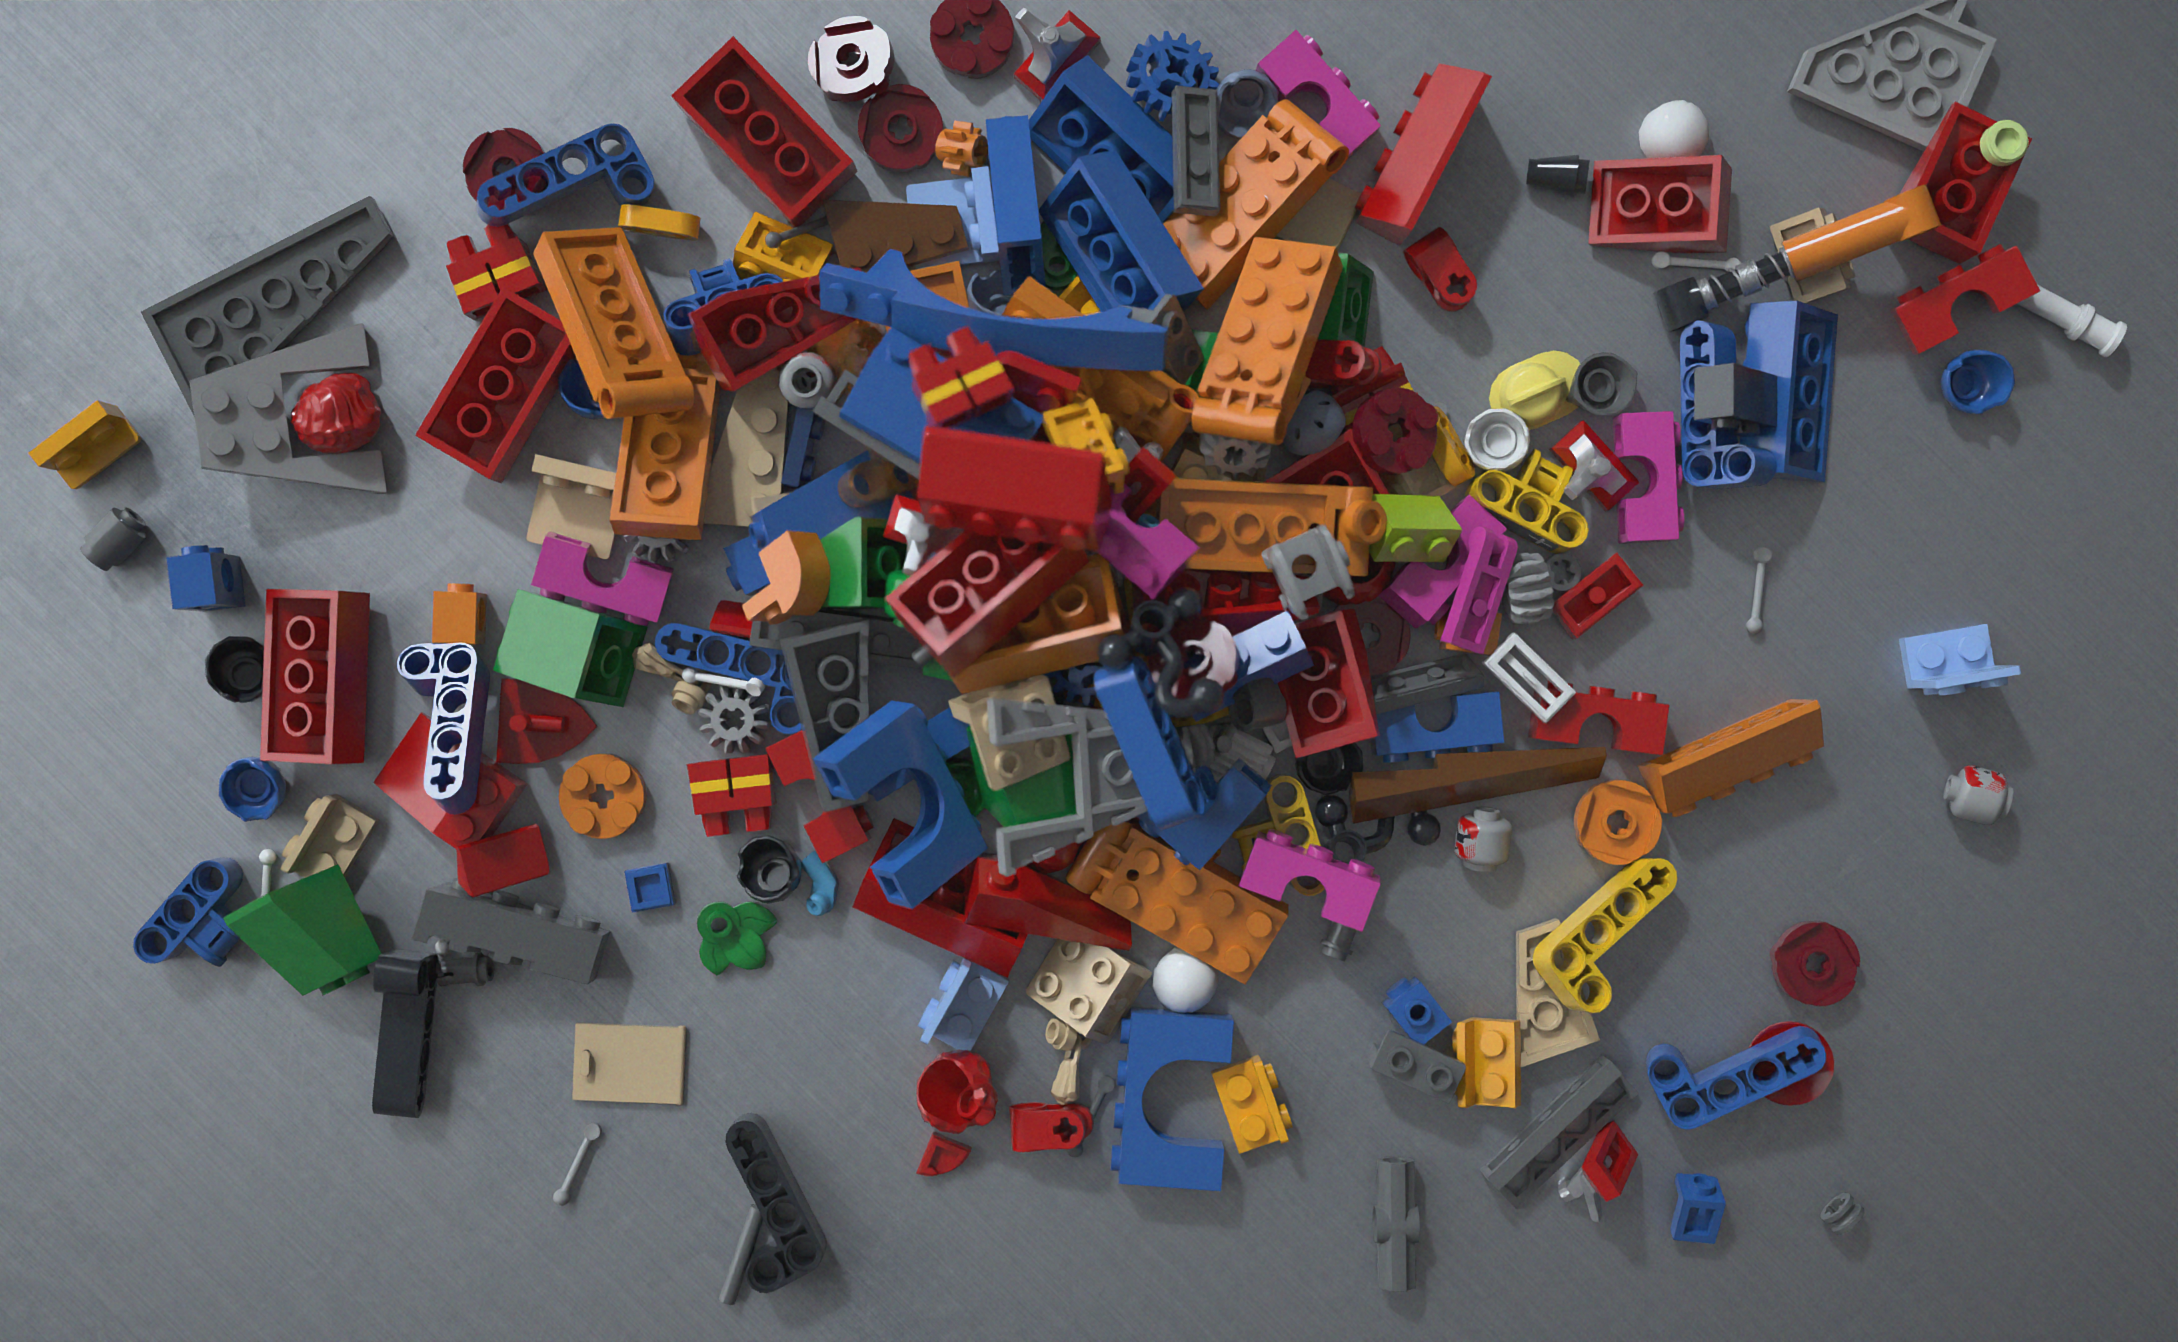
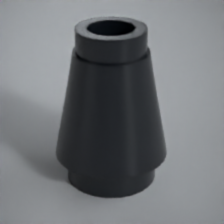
[1526,154,1590,197]

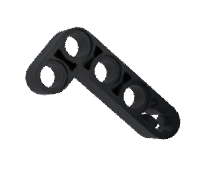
[372,949,439,1118]
[725,1113,827,1293]

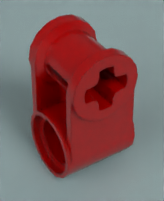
[1403,227,1477,312]
[1305,339,1382,388]
[1009,1102,1094,1152]

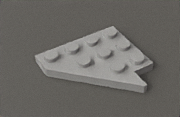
[1787,0,1997,151]

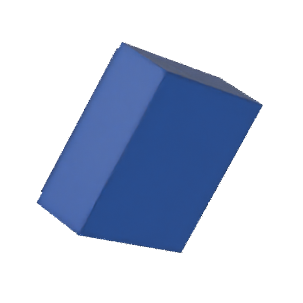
[624,862,676,913]

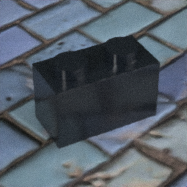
[1694,363,1777,437]

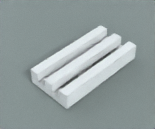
[1482,632,1576,723]

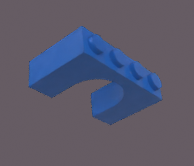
[813,700,988,909]
[1137,758,1272,870]
[1110,1007,1234,1191]

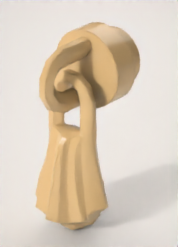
[632,641,712,714]
[1045,1017,1092,1105]

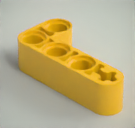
[1533,858,1677,1013]

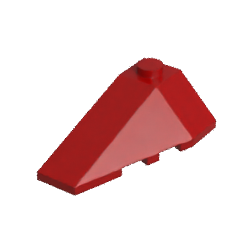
[965,852,1132,951]

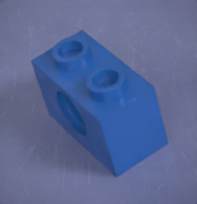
[166,545,246,612]

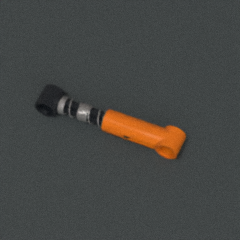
[1653,185,1941,333]

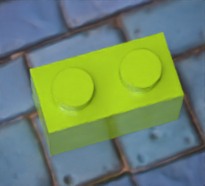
[1369,494,1463,562]

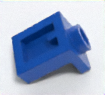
[1670,1173,1726,1244]

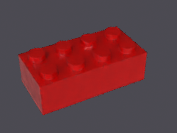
[671,36,858,228]
[885,530,1089,678]

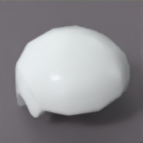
[1639,100,1709,158]
[1464,408,1530,472]
[1152,947,1219,1014]

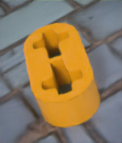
[618,204,701,241]
[1432,406,1475,486]

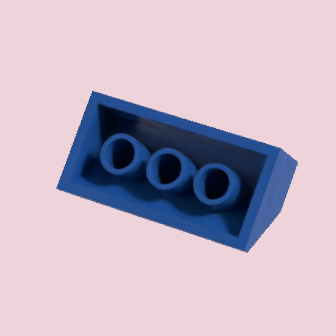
[1029,55,1174,223]
[1038,150,1204,313]
[1738,301,1838,482]
[839,327,1042,464]

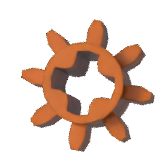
[935,120,988,177]

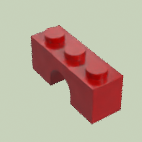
[1890,243,2040,355]
[1528,681,1670,755]
[765,730,874,864]

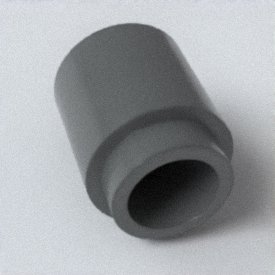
[80,508,147,571]

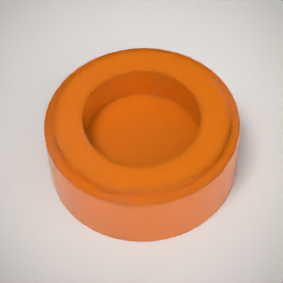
[1343,499,1387,545]

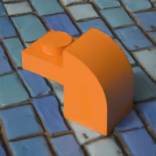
[742,531,830,625]

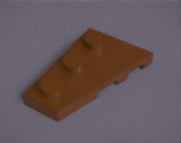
[822,199,969,273]

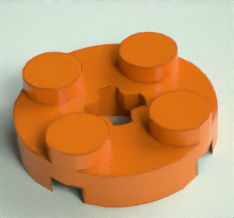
[559,753,647,839]
[1574,779,1662,865]

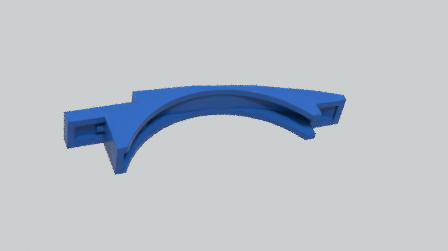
[819,249,1168,371]

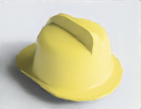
[1489,350,1580,430]

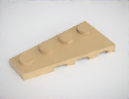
[704,361,790,527]

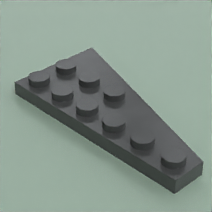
[141,196,394,415]

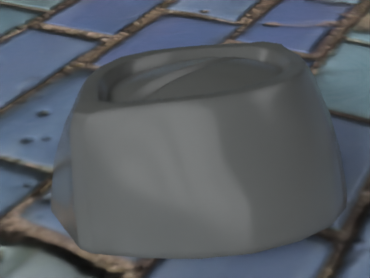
[1566,352,1638,416]

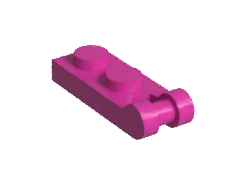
[1440,526,1518,655]

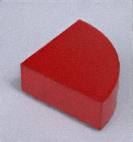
[916,1131,972,1176]

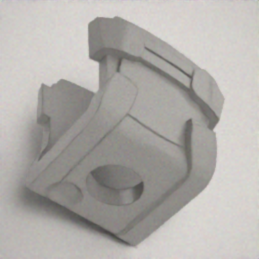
[1261,525,1354,620]

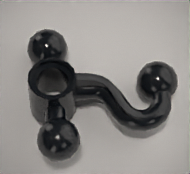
[1097,587,1225,718]
[1315,795,1441,864]

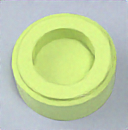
[1980,120,2029,166]

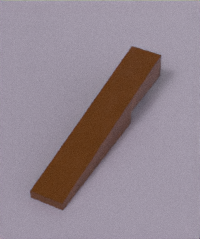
[1349,747,1607,824]

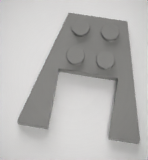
[189,323,387,494]
[987,698,1148,876]

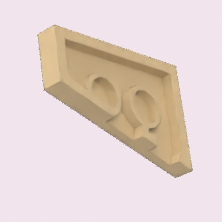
[1516,918,1600,1067]

